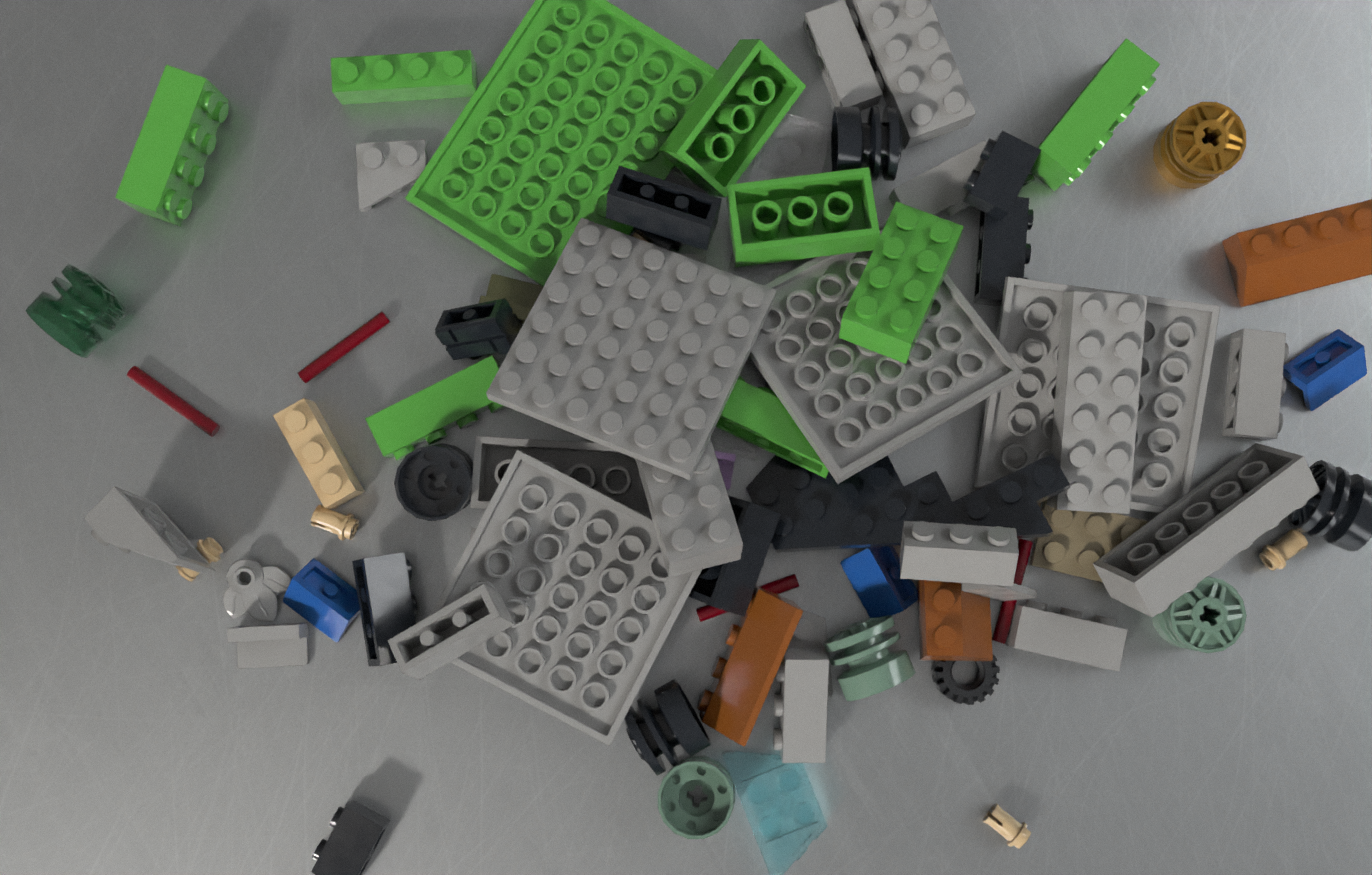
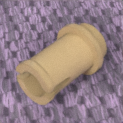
[311,505,359,541]
[1259,529,1308,571]
[176,537,223,582]
[983,803,1031,849]

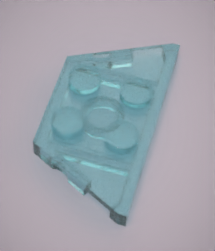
[722,750,828,875]

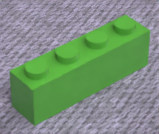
[331,50,478,105]
[365,355,506,461]
[715,375,829,478]

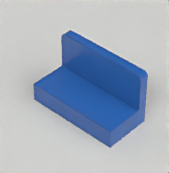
[1283,329,1367,411]
[840,546,918,618]
[283,558,360,642]

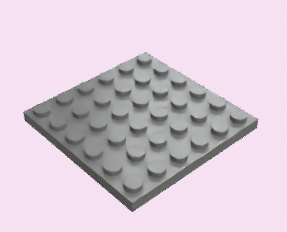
[486,218,777,480]
[749,218,1023,484]
[973,277,1221,513]
[431,449,702,746]

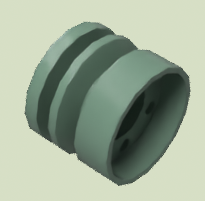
[1152,576,1247,653]
[822,615,916,701]
[658,756,735,839]

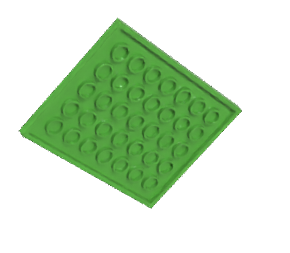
[405,0,717,287]

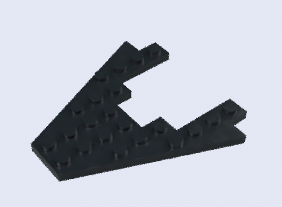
[746,453,1070,553]

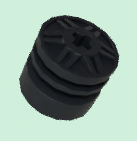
[831,106,902,181]
[394,443,473,521]
[1288,460,1372,552]
[624,679,711,776]

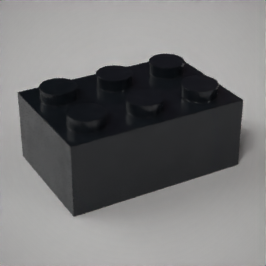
[688,495,781,617]

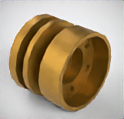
[1153,102,1246,189]

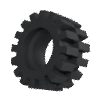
[931,654,1000,705]

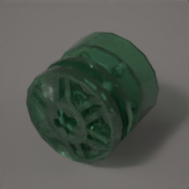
[25,264,128,358]

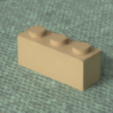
[273,398,365,509]

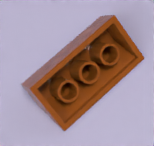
[1222,199,1372,308]
[917,580,993,661]
[697,586,803,747]

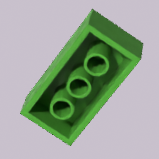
[1030,38,1160,191]
[658,39,806,198]
[115,65,229,227]
[726,167,880,267]
[839,201,964,364]

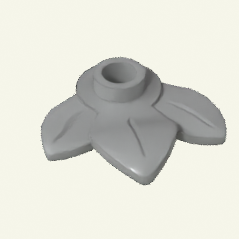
[223,558,291,622]

